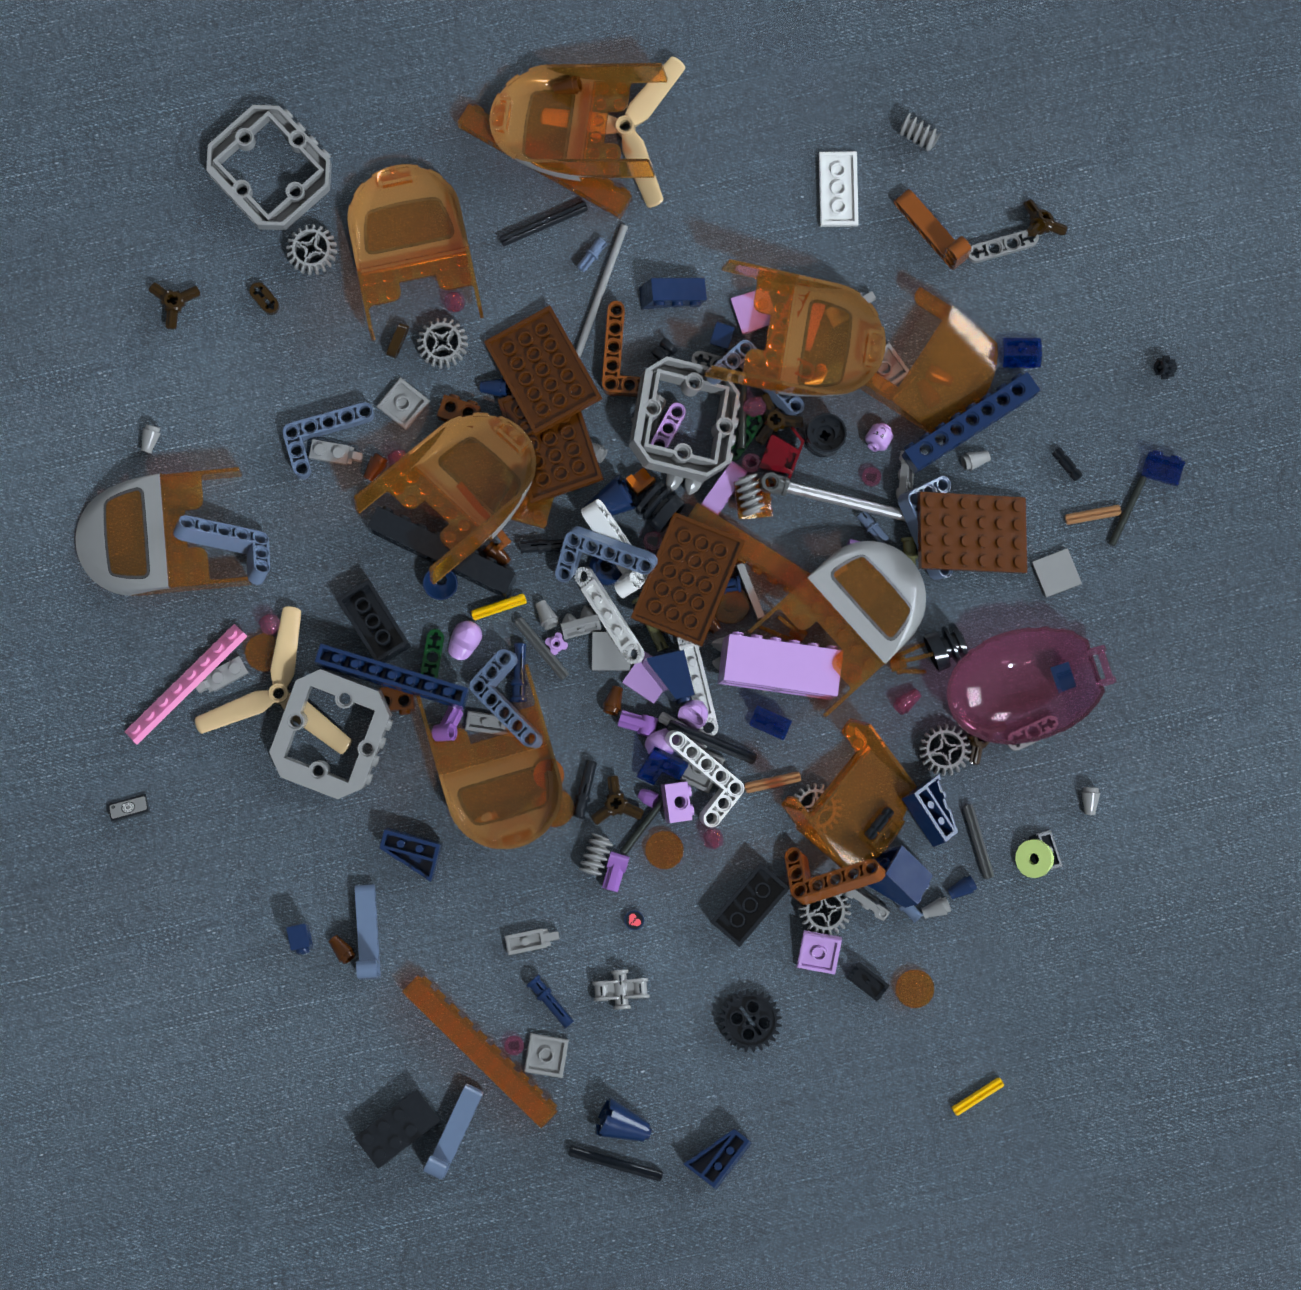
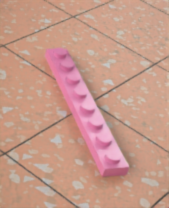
[124,624,247,745]

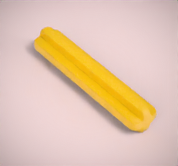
[471,594,527,620]
[952,1078,1004,1116]

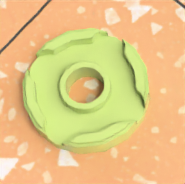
[1015,839,1054,878]

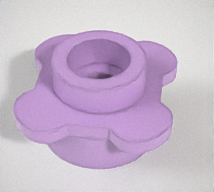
[545,632,568,655]

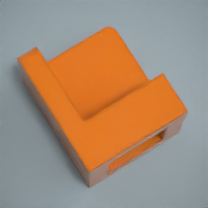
[626,468,655,497]

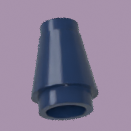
[480,378,509,397]
[947,875,978,899]

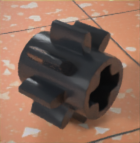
[1153,355,1177,379]

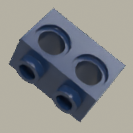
[286,923,314,955]

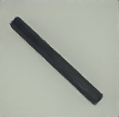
[500,201,588,246]
[667,720,757,764]
[568,1146,663,1181]

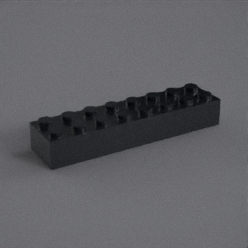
[367,506,517,599]

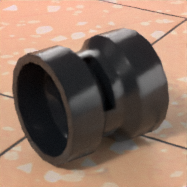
[651,338,677,361]

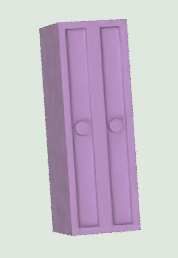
[717,632,843,700]

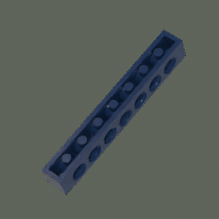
[901,372,1041,474]
[315,644,469,710]

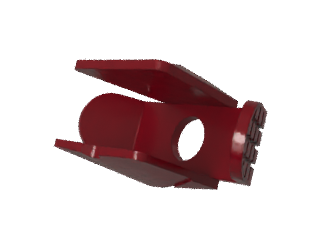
[760,426,805,487]

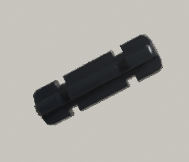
[1052,447,1083,481]
[865,807,894,840]

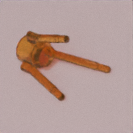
[759,604,808,643]
[890,642,934,675]

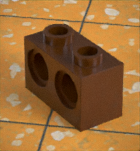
[437,394,481,428]
[377,687,415,715]

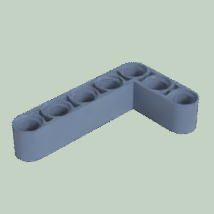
[706,340,805,416]
[283,402,375,479]
[898,476,953,580]
[173,515,270,585]
[555,526,658,583]
[469,649,543,749]
[355,884,381,980]
[423,1083,484,1180]

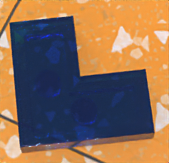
[637,746,689,785]

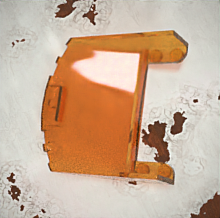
[859,287,998,434]
[781,718,917,868]

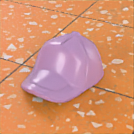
[448,621,482,660]
[678,700,708,730]
[645,728,679,760]

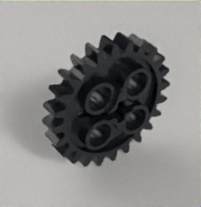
[719,989,782,1053]

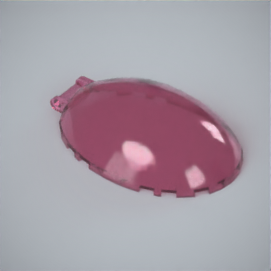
[947,626,1117,745]

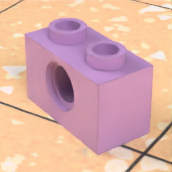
[661,781,694,823]

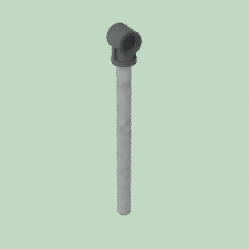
[759,472,918,522]

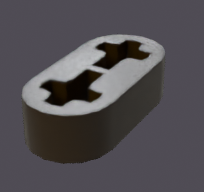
[249,282,280,315]
[386,323,409,359]

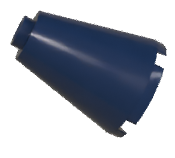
[584,474,638,516]
[595,1098,652,1142]

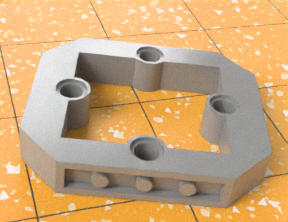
[206,105,332,230]
[629,356,740,482]
[269,668,393,799]

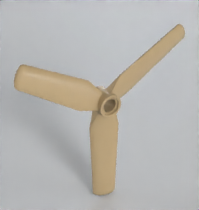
[540,56,685,208]
[195,606,352,754]

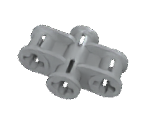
[592,970,650,1010]

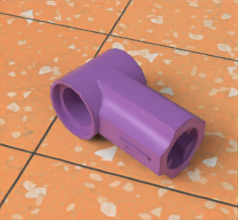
[432,706,463,742]
[618,710,659,737]
[602,851,630,893]

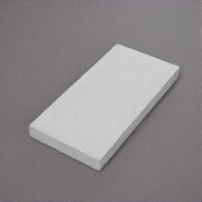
[819,151,858,227]

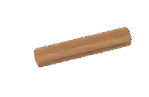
[1065,505,1121,525]
[744,771,801,793]

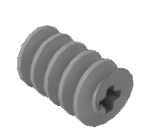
[900,113,942,151]
[735,474,765,516]
[578,833,613,876]

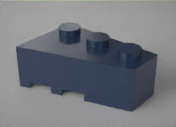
[639,278,707,310]
[902,774,958,847]
[380,828,443,882]
[684,1129,752,1190]

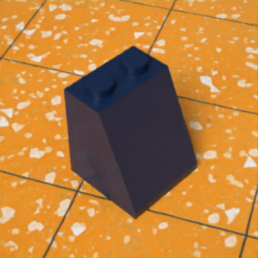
[643,650,695,705]
[867,845,933,908]

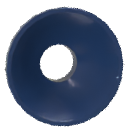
[589,557,622,586]
[423,565,458,600]

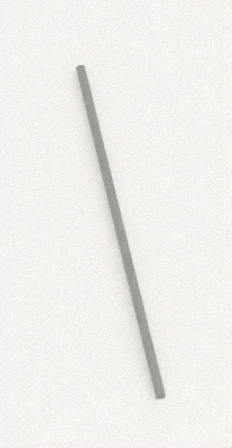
[520,224,628,507]

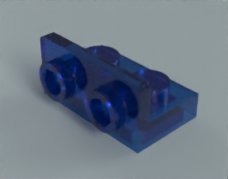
[1003,338,1042,368]
[1141,450,1186,487]
[749,705,792,740]

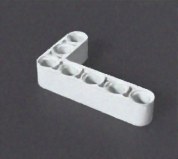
[581,499,648,598]
[665,730,744,827]

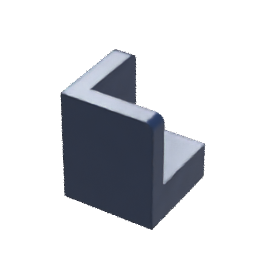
[710,322,735,352]
[1050,662,1077,693]

